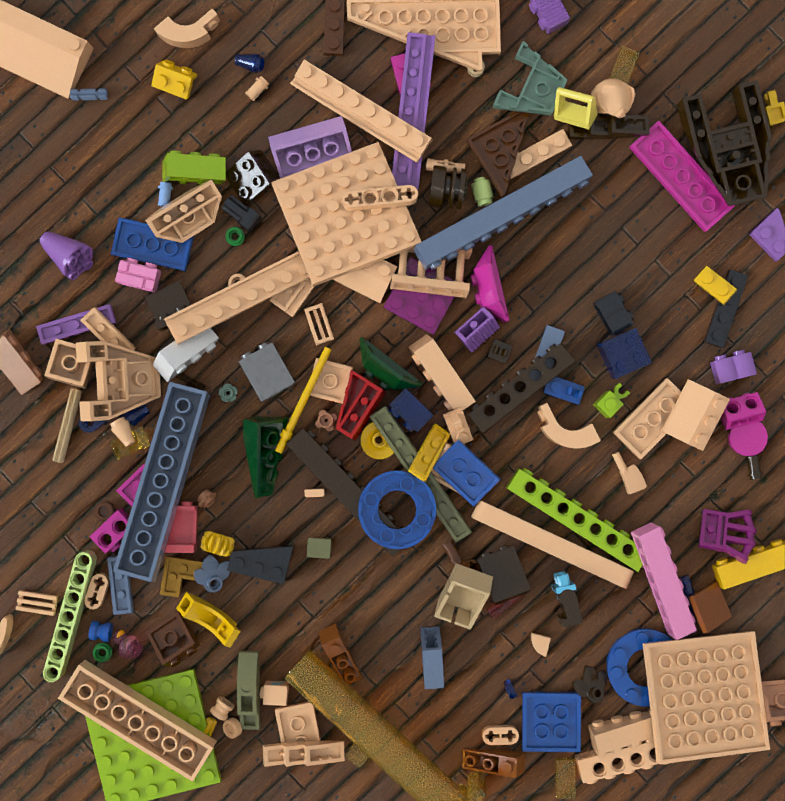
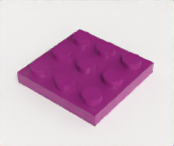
[383,257,454,335]

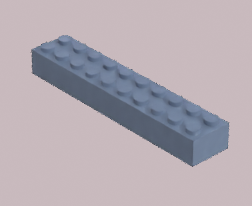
[113,382,210,582]

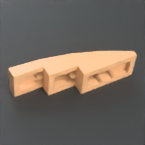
[263,741,345,767]

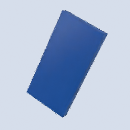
[111,217,194,272]

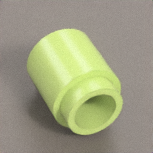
[471,177,494,207]

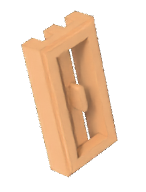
[304,303,334,346]
[16,590,58,616]

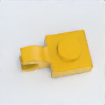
[763,90,785,126]

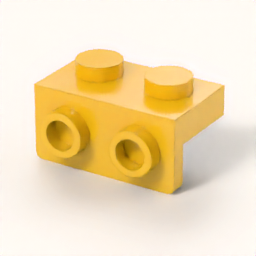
[151,60,197,100]

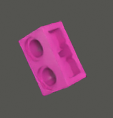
[721,392,766,430]
[90,509,129,554]

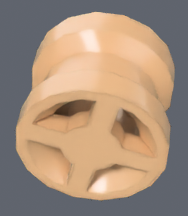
[210,696,234,721]

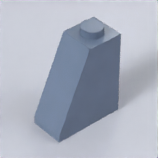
[420,626,444,689]

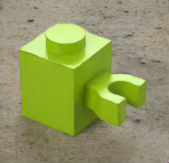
[593,383,630,418]

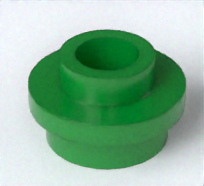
[225,227,245,246]
[93,643,112,662]

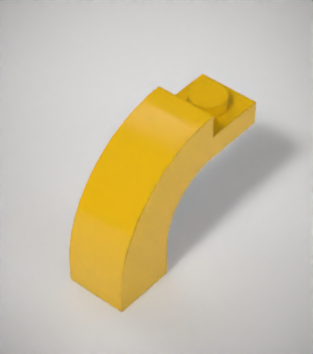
[176,592,241,648]

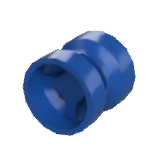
[88,620,113,642]

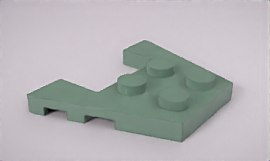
[492,41,567,115]

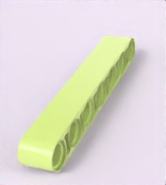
[43,550,97,682]

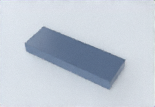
[530,325,565,380]
[107,556,134,615]

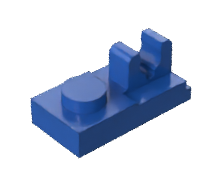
[543,377,585,405]

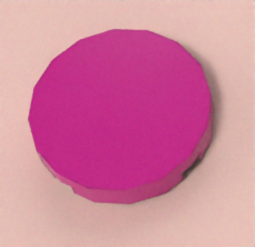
[728,422,768,456]

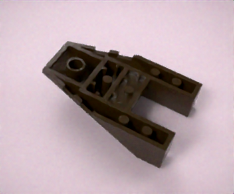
[677,80,772,207]

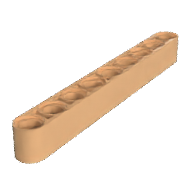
[471,500,634,589]

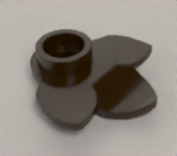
[572,665,607,703]

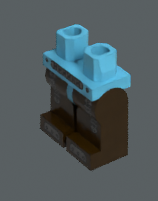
[551,571,583,627]

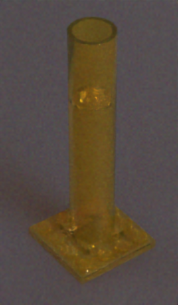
[284,650,486,801]

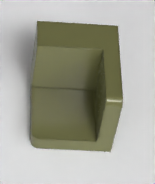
[307,537,332,559]

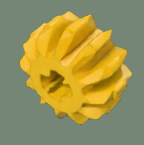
[200,531,235,557]

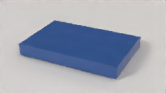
[433,439,500,507]

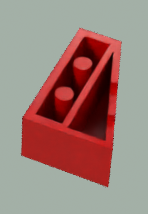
[336,370,386,441]

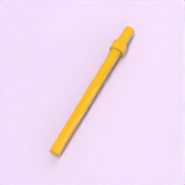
[275,347,332,454]

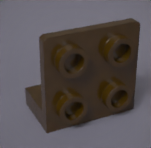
[226,150,280,205]
[145,281,191,332]

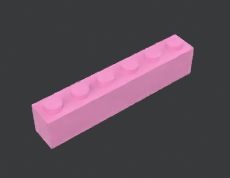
[631,523,697,640]

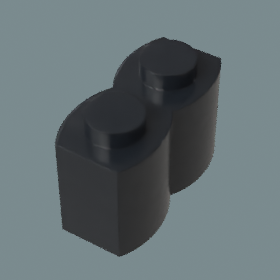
[593,291,634,336]

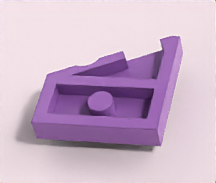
[749,208,785,261]

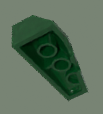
[243,416,288,498]

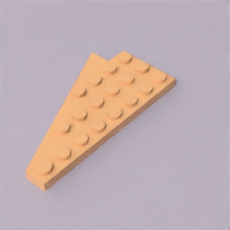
[347,0,501,72]

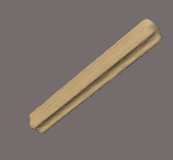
[53,388,82,463]

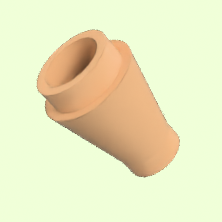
[110,417,136,447]

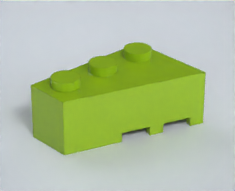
[162,151,226,184]

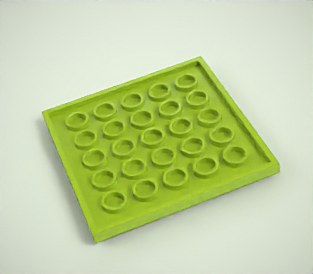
[85,668,222,801]

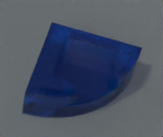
[503,679,518,699]

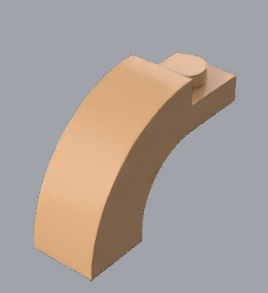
[154,9,220,48]

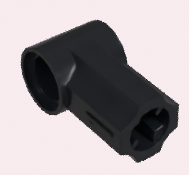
[222,195,262,232]

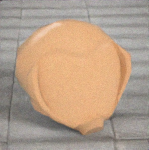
[591,78,635,118]

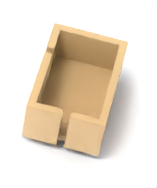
[434,564,493,630]

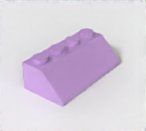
[268,116,352,179]

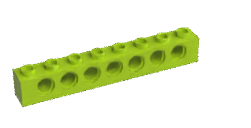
[505,468,643,572]

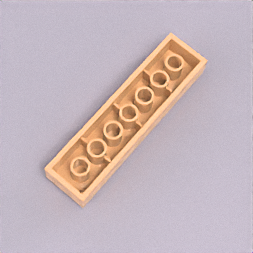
[58,660,217,782]

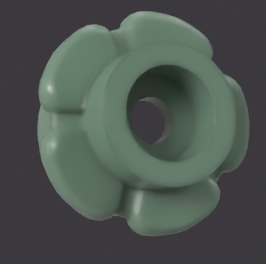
[219,384,238,402]

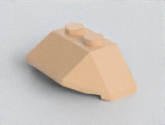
[145,180,222,243]

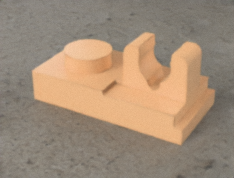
[443,407,473,444]

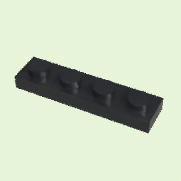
[703,270,748,348]

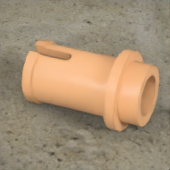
[245,76,269,101]

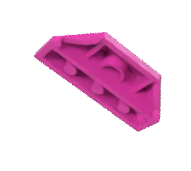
[470,245,509,323]

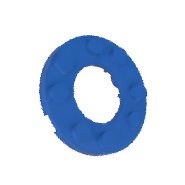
[358,471,436,549]
[606,628,672,706]

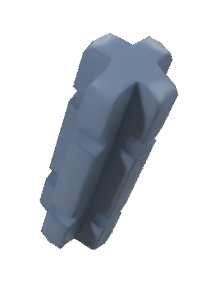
[70,88,108,101]

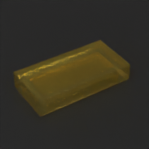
[609,46,640,84]
[555,758,576,799]

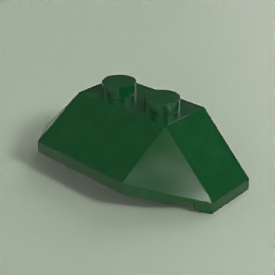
[359,336,423,391]

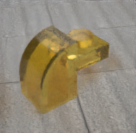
[110,427,150,460]

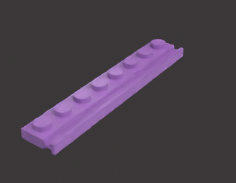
[392,32,436,191]

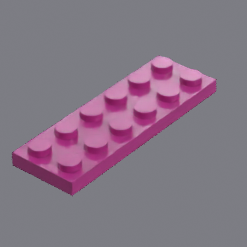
[629,121,735,232]

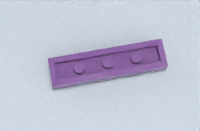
[36,304,117,345]

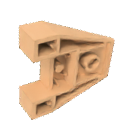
[76,341,161,421]

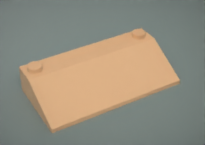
[0,0,94,99]

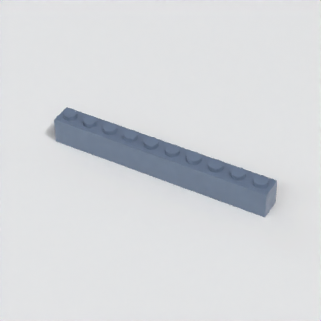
[414,156,593,270]

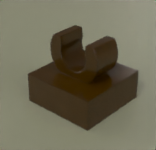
[487,339,512,364]

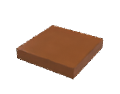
[688,581,732,633]

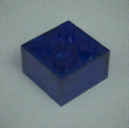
[597,328,652,379]
[389,388,434,432]

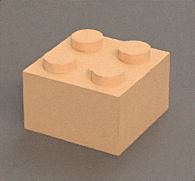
[44,339,94,389]

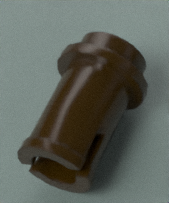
[746,455,763,480]

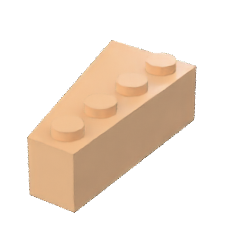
[408,334,476,412]
[588,708,654,759]

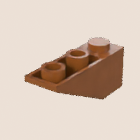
[318,623,362,686]
[463,748,525,778]

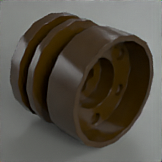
[429,165,468,210]

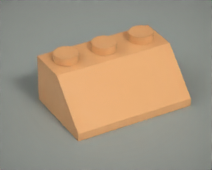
[332,260,397,303]
[662,379,730,451]

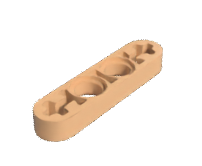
[342,185,418,211]

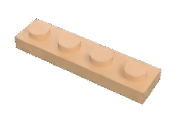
[510,129,572,180]

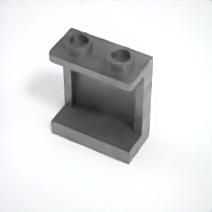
[238,342,296,402]

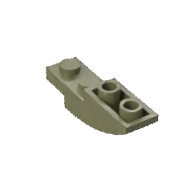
[237,651,261,730]

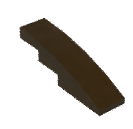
[568,115,649,139]

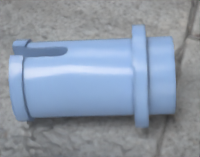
[158,182,173,207]

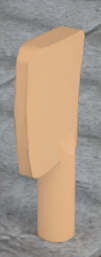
[612,451,647,494]

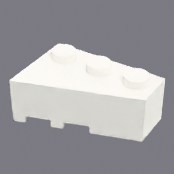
[153,328,219,383]

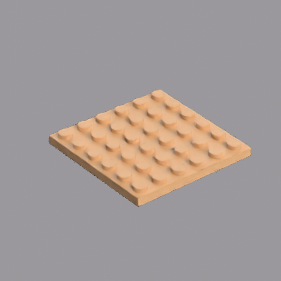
[271,142,422,287]
[643,631,770,764]

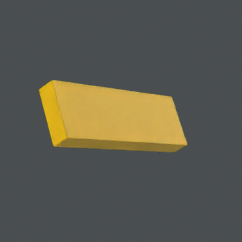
[408,424,450,482]

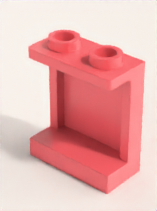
[164,501,198,553]

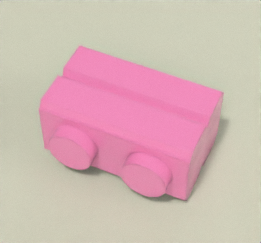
[115,258,161,293]

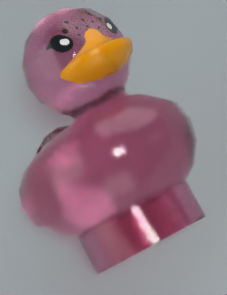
[113,630,143,659]

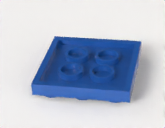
[522,691,581,752]

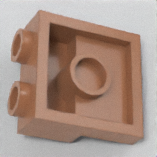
[762,680,785,727]

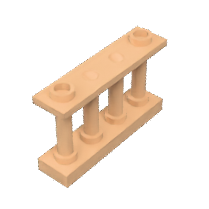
[390,248,472,298]

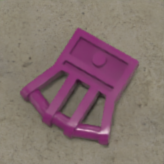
[698,509,757,564]

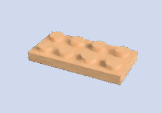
[612,378,681,459]

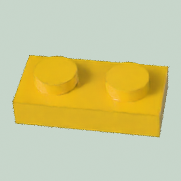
[694,266,737,305]

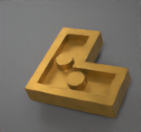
[160,556,203,598]

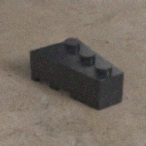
[227,544,295,584]

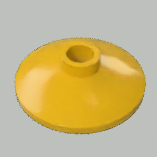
[360,422,394,459]

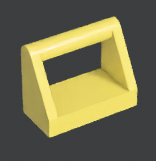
[554,87,598,129]

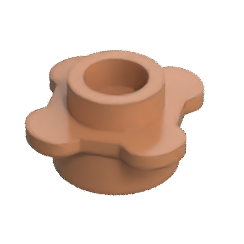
[315,410,337,431]
[197,490,217,508]

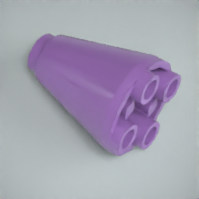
[40,231,93,280]

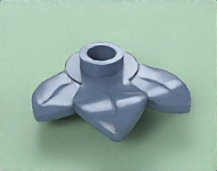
[194,555,230,592]

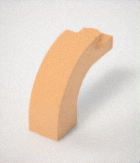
[537,403,601,448]

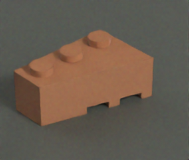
[0,328,43,395]

